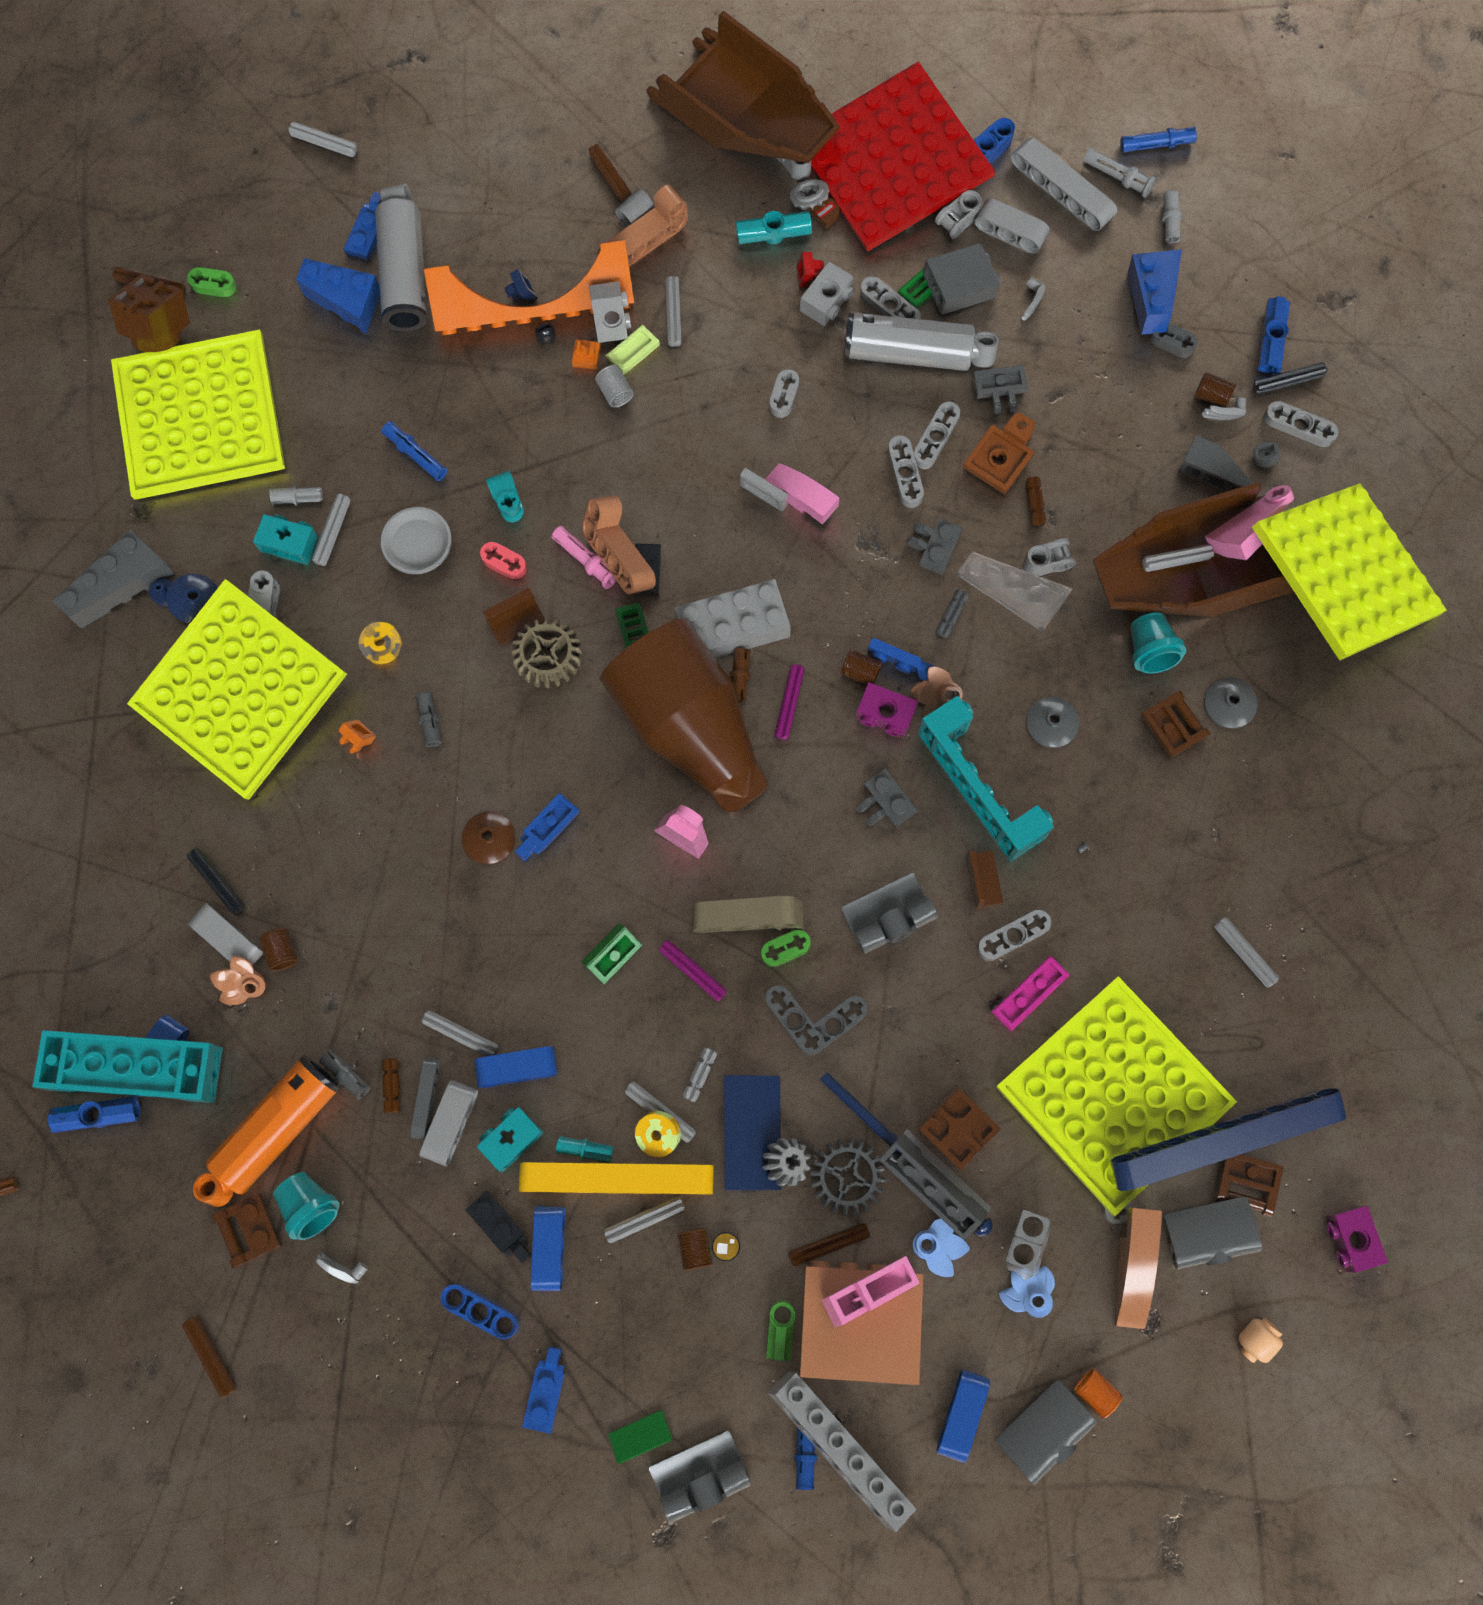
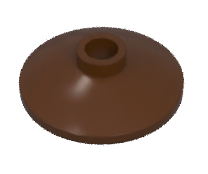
[462,811,516,864]

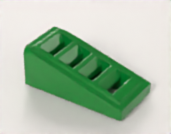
[615,603,649,648]

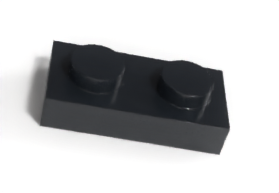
[633,543,661,596]

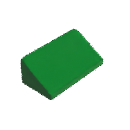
[581,923,642,984]
[608,1410,673,1464]

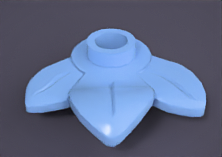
[912,1218,970,1277]
[999,1266,1055,1318]

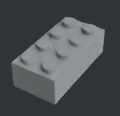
[674,579,791,658]

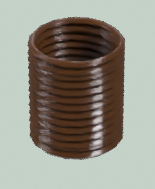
[1194,372,1236,408]
[840,649,882,685]
[259,928,298,971]
[677,1228,713,1271]

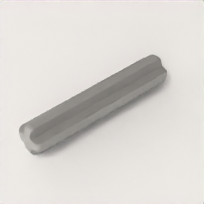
[288,122,358,157]
[666,276,681,347]
[312,493,350,566]
[1142,544,1214,572]
[1214,917,1279,988]
[422,1010,499,1056]
[625,1081,696,1143]
[604,1196,685,1243]

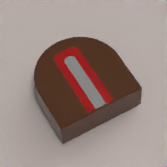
[810,198,840,229]

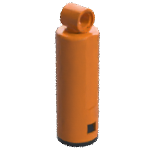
[193,1055,341,1207]

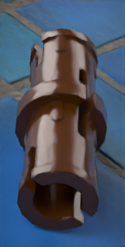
[729,648,751,703]

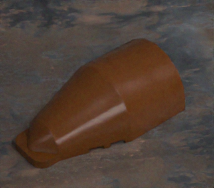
[599,618,768,812]

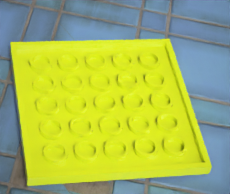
[111,329,286,500]
[1252,483,1447,660]
[127,579,347,800]
[996,976,1237,1217]

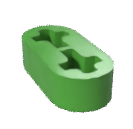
[187,267,237,297]
[761,930,811,967]

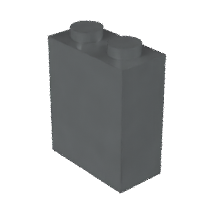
[923,243,1001,315]

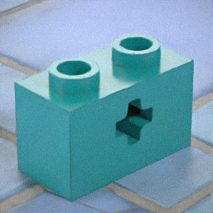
[253,514,319,565]
[476,1107,544,1172]

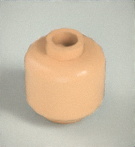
[1238,1318,1283,1363]

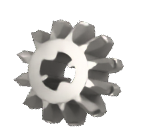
[762,1138,811,1186]

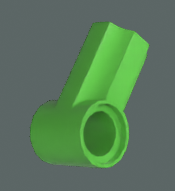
[766,1299,796,1361]

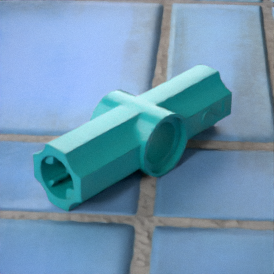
[736,211,812,244]

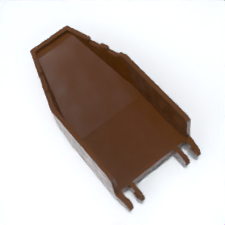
[646,11,840,163]
[1093,482,1294,617]

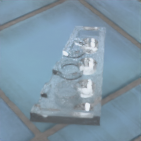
[957,551,1073,632]

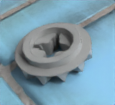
[790,179,829,210]

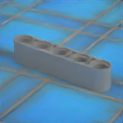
[1011,137,1117,231]

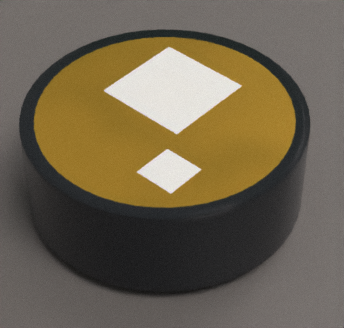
[712,1232,740,1261]

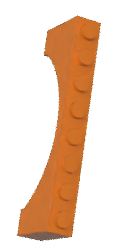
[424,240,634,335]

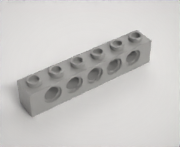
[767,1371,916,1532]

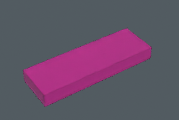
[991,955,1070,1032]

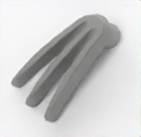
[1021,277,1046,320]
[1201,397,1247,420]
[316,1252,368,1284]

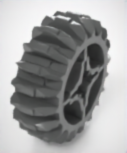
[809,1138,886,1216]

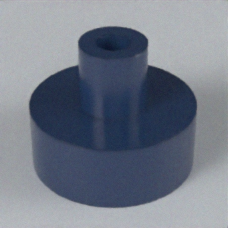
[149,579,172,607]

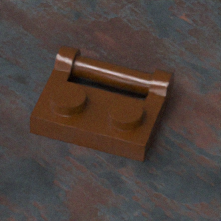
[1141,690,1211,759]
[1214,1154,1284,1217]
[211,1193,282,1269]

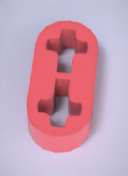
[480,542,527,580]

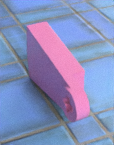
[1205,485,1294,560]
[654,805,709,859]

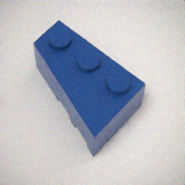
[1127,249,1182,335]
[296,258,380,334]

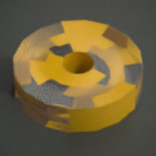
[358,622,402,665]

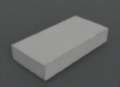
[740,468,788,511]

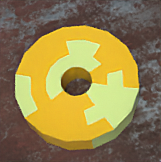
[635,1111,681,1158]

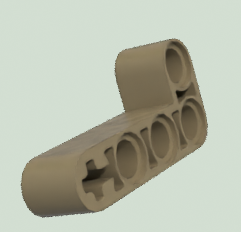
[693,896,804,933]

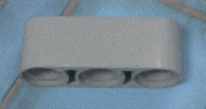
[975,198,1050,253]
[187,902,264,965]
[420,1080,478,1167]

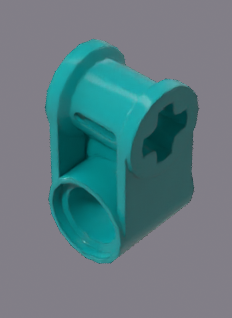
[485,470,524,523]

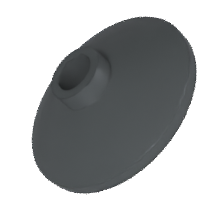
[1204,677,1258,729]
[1026,697,1079,748]

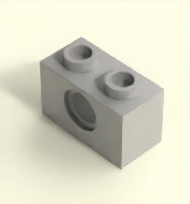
[800,262,854,326]
[589,281,631,343]

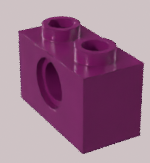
[856,682,918,737]
[1326,1206,1388,1273]

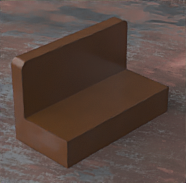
[483,588,545,645]
[965,849,1003,909]

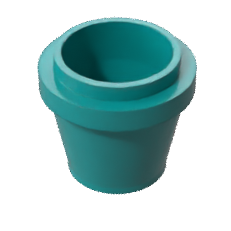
[1130,612,1186,674]
[273,1172,340,1240]

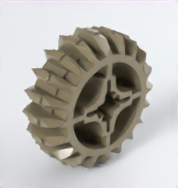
[511,617,583,689]

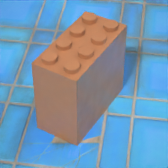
[799,1260,923,1385]

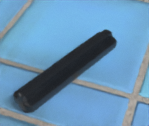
[1253,362,1327,394]
[187,848,245,915]

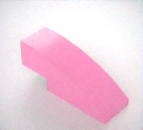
[765,463,840,525]
[821,1256,920,1327]

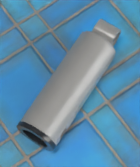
[375,183,427,332]
[844,312,999,371]

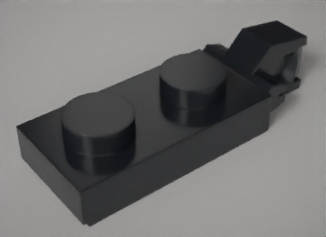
[465,1190,532,1263]

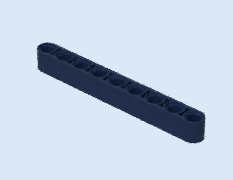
[1110,1088,1347,1191]

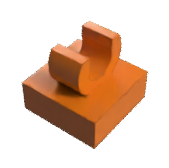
[572,339,601,369]
[338,719,376,754]

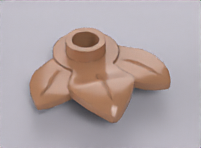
[910,666,963,717]
[210,956,266,1005]

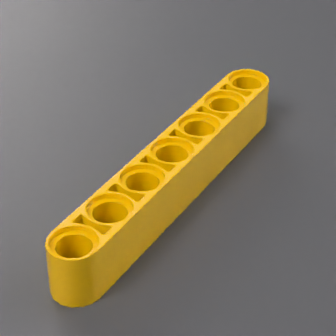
[518,1162,714,1194]

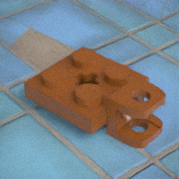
[963,412,1035,495]

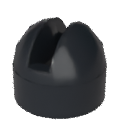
[535,321,556,344]

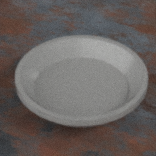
[381,507,452,574]

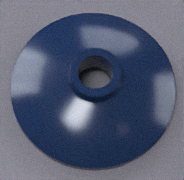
[166,574,218,624]

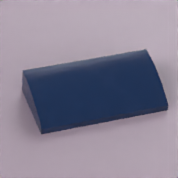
[724,1075,781,1191]

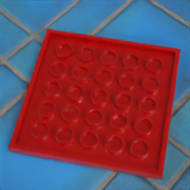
[811,61,995,252]

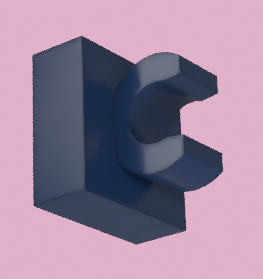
[504,269,538,303]

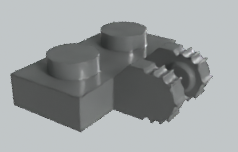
[973,365,1028,415]
[906,518,963,576]
[856,768,917,828]

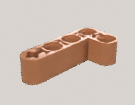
[597,184,688,267]
[582,495,656,594]

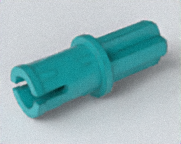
[556,1135,613,1163]

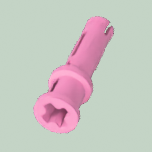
[551,526,616,589]

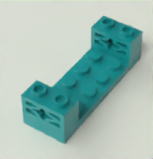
[917,696,1054,862]
[32,1030,223,1103]

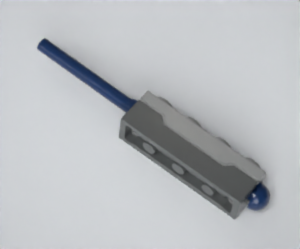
[820,1072,993,1240]

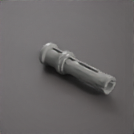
[1083,147,1157,198]

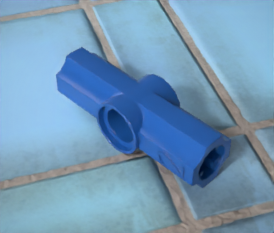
[1258,296,1290,375]
[48,1097,141,1133]

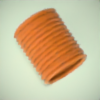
[1074,1369,1123,1419]

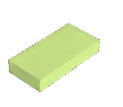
[605,324,660,375]

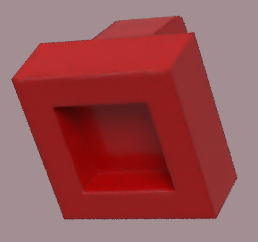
[796,252,824,288]

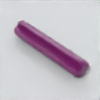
[775,664,804,740]
[659,939,727,1002]

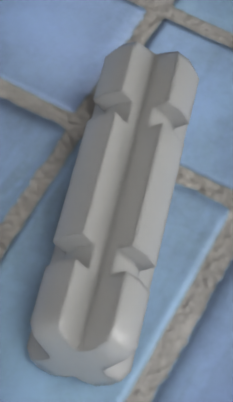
[683,1048,717,1102]

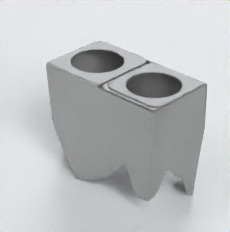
[1005,1210,1051,1280]

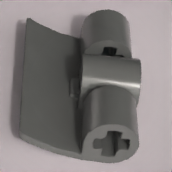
[841,873,938,954]
[1163,1196,1262,1270]
[995,1380,1097,1485]
[649,1431,752,1524]

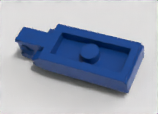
[343,192,382,261]
[867,638,936,681]
[515,793,580,862]
[522,1347,565,1434]

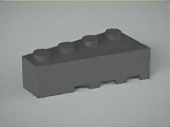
[52,529,175,629]

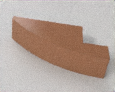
[1115,1208,1162,1329]

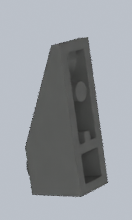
[1178,435,1253,492]

